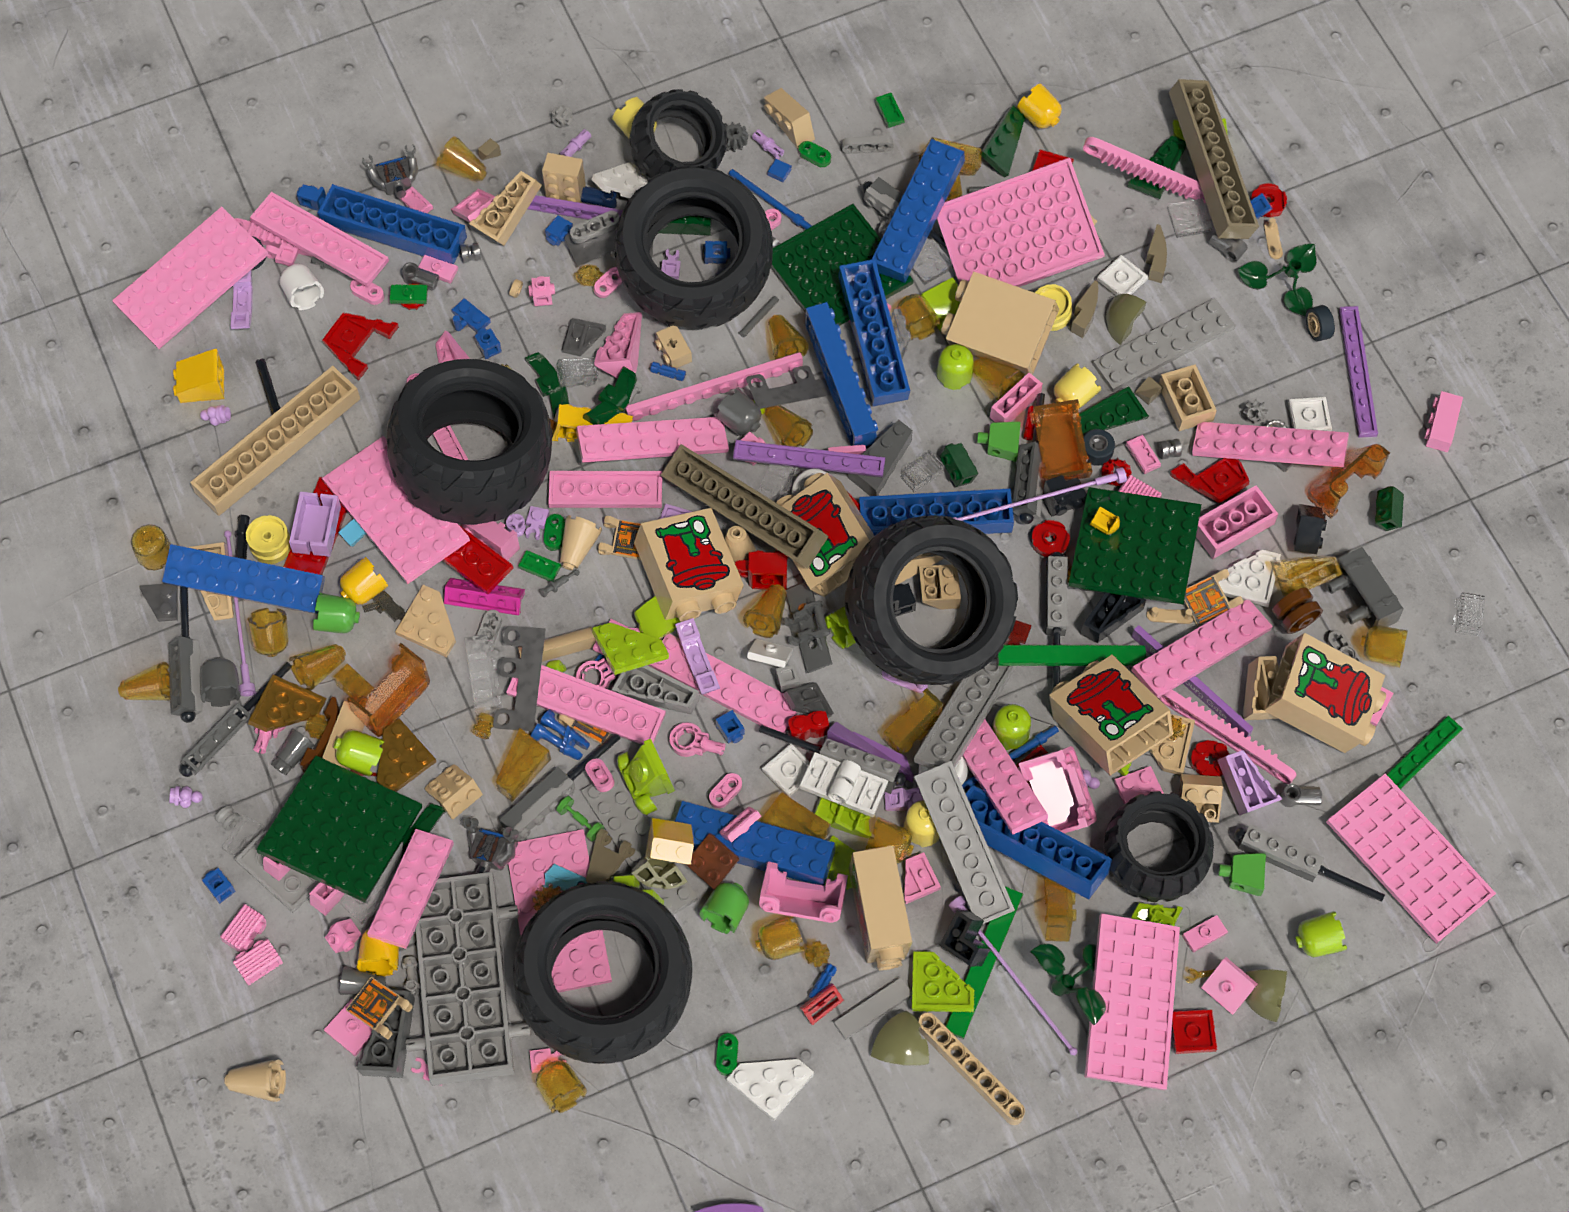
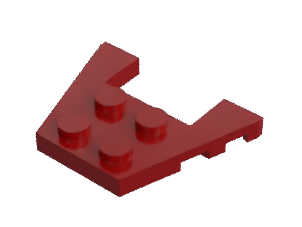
[322,313,399,380]
[1170,458,1250,503]

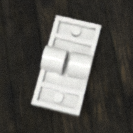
[799,752,888,817]

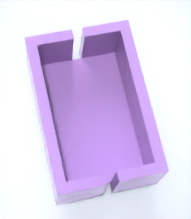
[289,492,341,557]

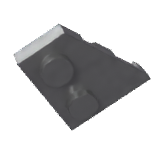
[563,318,606,356]
[139,583,178,622]
[783,682,834,718]

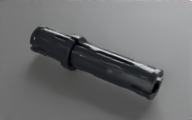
[235,515,250,559]

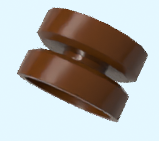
[1272,587,1323,634]

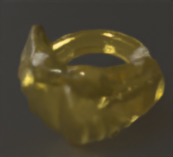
[574,264,604,286]

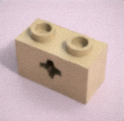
[655,325,692,368]

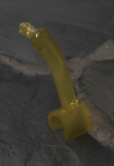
[1185,969,1215,984]

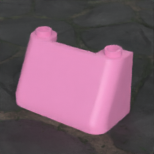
[1018,746,1097,833]
[759,862,848,923]

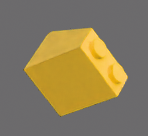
[173,349,225,403]
[645,818,694,865]

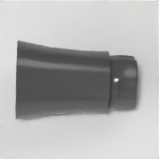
[271,729,315,776]
[340,967,386,995]

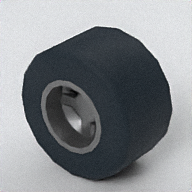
[1080,429,1115,466]

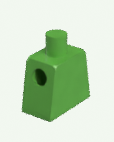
[977,422,1021,462]
[1218,853,1266,896]

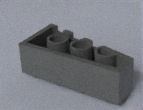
[848,420,913,496]
[356,990,415,1078]

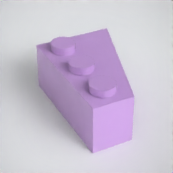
[1218,750,1282,816]

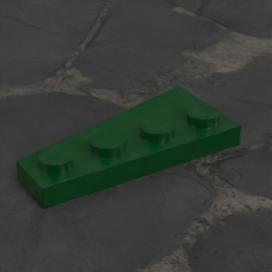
[980,105,1025,178]
[1127,135,1187,199]
[1067,386,1149,438]

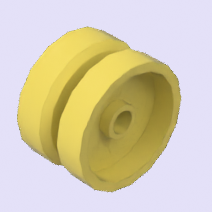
[1035,284,1072,331]
[246,515,291,564]

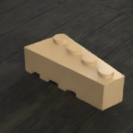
[469,171,542,246]

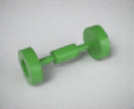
[556,796,604,841]

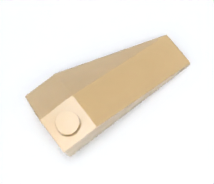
[187,542,234,621]

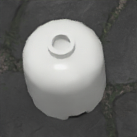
[280,264,324,310]

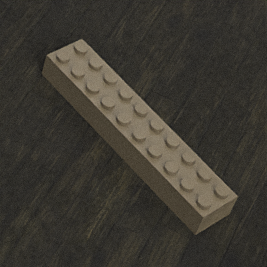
[1169,79,1259,239]
[661,444,829,569]

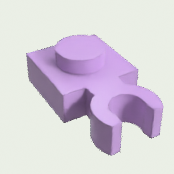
[661,249,681,280]
[525,506,550,540]

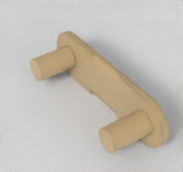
[1264,218,1283,259]
[1147,607,1194,624]

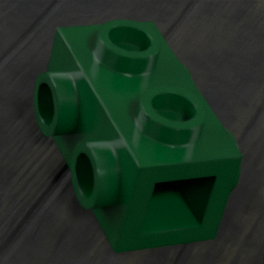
[939,443,979,488]
[1375,486,1404,531]

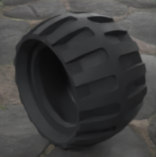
[629,89,727,179]
[1104,791,1214,902]

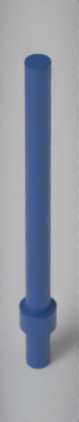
[729,169,812,229]
[962,725,1059,791]

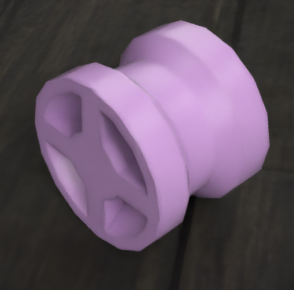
[506,514,526,537]

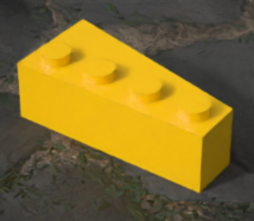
[552,404,633,442]

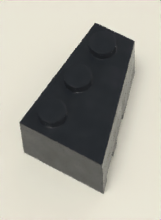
[1081,592,1146,643]

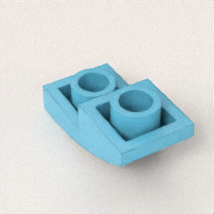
[338,519,366,547]

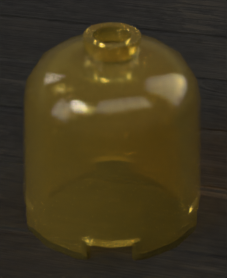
[896,294,940,340]
[131,524,171,571]
[247,608,289,657]
[1360,626,1408,668]
[865,817,914,864]
[755,915,805,960]
[535,1060,587,1113]

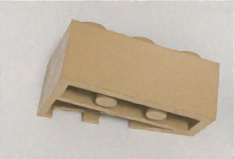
[764,88,815,149]

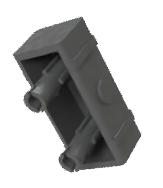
[1326,547,1404,633]

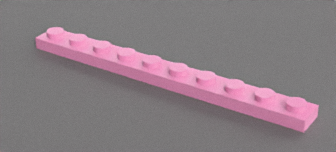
[626,352,803,420]

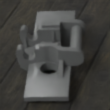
[783,582,833,673]

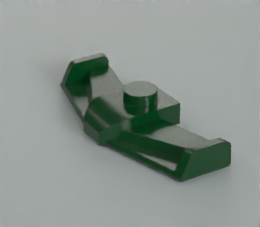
[525,352,570,418]
[583,366,637,425]
[400,803,445,862]

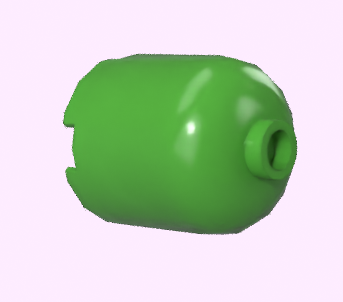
[313,593,360,633]
[700,883,749,934]

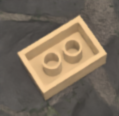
[542,153,586,203]
[1159,364,1217,431]

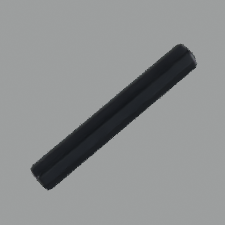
[255,358,280,415]

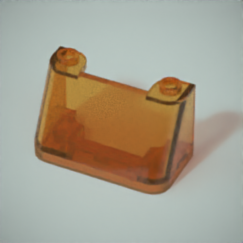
[1030,399,1093,481]
[1307,444,1390,519]

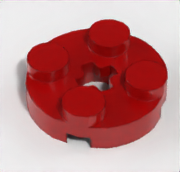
[1250,183,1287,217]
[1031,520,1070,557]
[1190,740,1230,777]

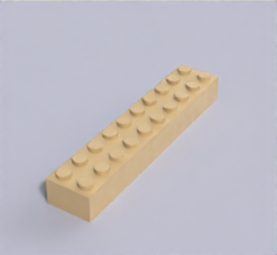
[190,366,360,516]

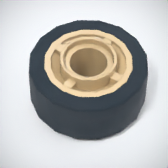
[1306,305,1335,341]

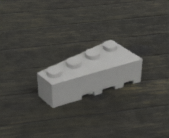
[612,665,701,714]

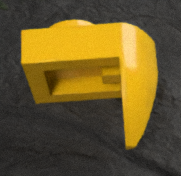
[1090,507,1120,535]

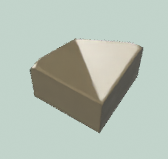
[478,138,501,161]
[1135,376,1163,405]

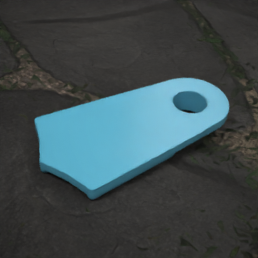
[545,864,587,891]

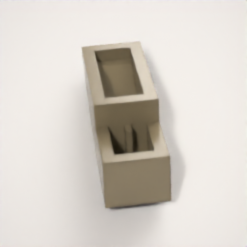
[1146,224,1167,283]
[1071,280,1098,338]

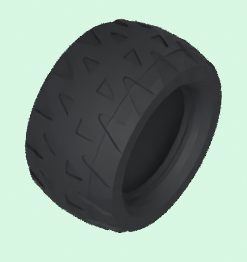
[614,166,773,330]
[387,359,552,525]
[845,515,1018,685]
[513,881,692,1064]

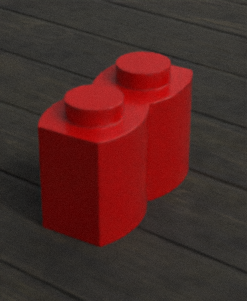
[788,711,829,740]

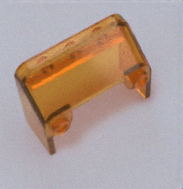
[347,643,430,737]

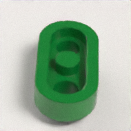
[799,141,831,168]
[543,514,565,551]
[716,1033,738,1076]

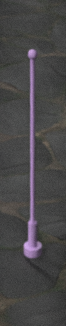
[953,467,1127,521]
[224,530,256,697]
[949,896,1077,1056]

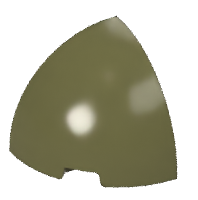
[1106,293,1146,345]
[631,857,688,889]
[1245,969,1287,1022]
[871,1011,929,1066]

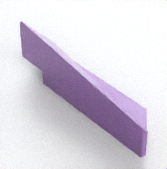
[827,722,914,782]

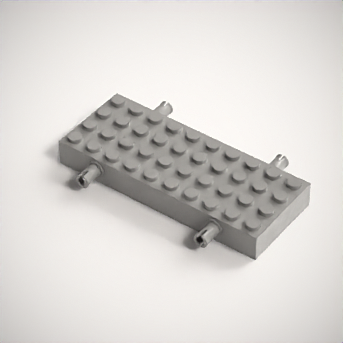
[406,872,531,1086]

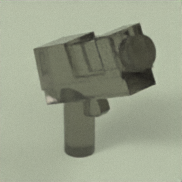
[363,590,405,622]

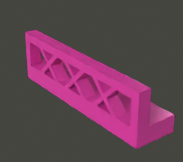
[444,578,525,616]

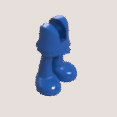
[530,709,590,760]

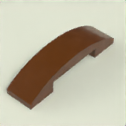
[300,696,340,772]

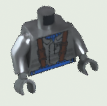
[362,144,418,198]
[463,818,519,874]

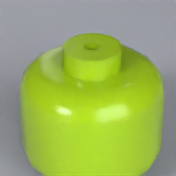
[546,660,566,673]

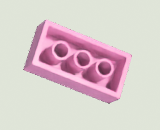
[1196,485,1278,559]

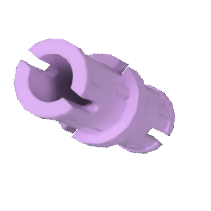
[560,129,591,157]
[752,130,784,159]

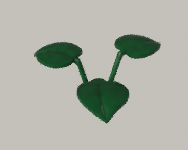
[1238,244,1317,316]
[1030,944,1106,1026]

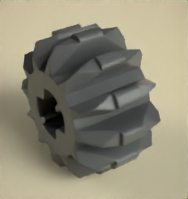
[725,121,749,152]

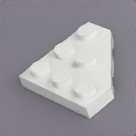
[592,161,649,199]
[1218,550,1281,607]
[726,1059,814,1121]

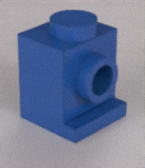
[297,184,326,211]
[545,215,573,246]
[704,241,730,264]
[474,328,502,360]
[716,710,745,744]
[202,868,236,904]

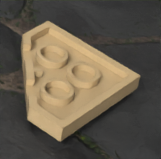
[395,585,456,658]
[1149,714,1195,775]

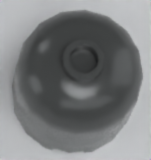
[714,388,762,435]
[200,657,241,707]

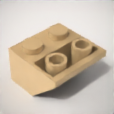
[919,564,961,610]
[1179,774,1223,823]

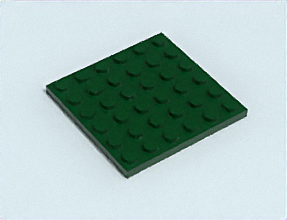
[771,204,914,326]
[1069,487,1202,605]
[256,756,422,903]

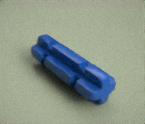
[650,362,686,381]
[809,963,837,998]

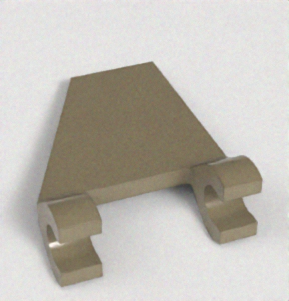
[586,829,636,883]

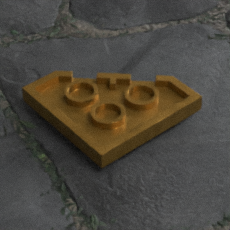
[248,675,327,732]
[377,718,436,792]

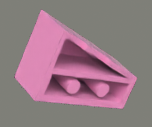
[462,521,520,561]

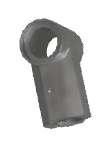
[1209,231,1248,263]
[402,262,439,290]
[1280,784,1322,807]

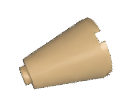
[560,515,602,570]
[724,526,756,563]
[225,1060,286,1102]

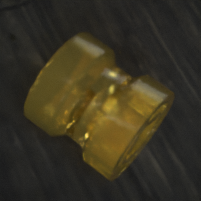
[471,713,494,740]

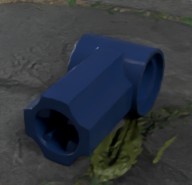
[581,186,617,209]

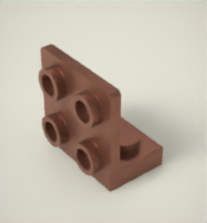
[686,834,740,889]

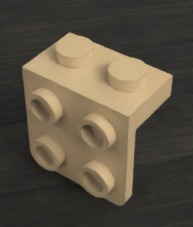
[425,765,483,820]

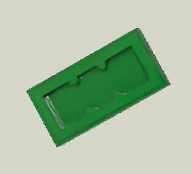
[875,92,905,128]
[390,285,428,304]
[518,550,561,581]

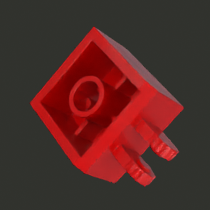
[735,550,788,590]

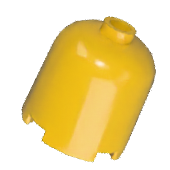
[1017,83,1062,129]
[340,557,388,605]
[357,928,399,977]

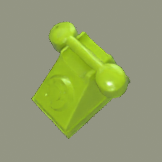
[617,738,675,815]

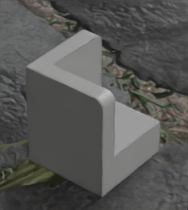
[776,664,800,693]

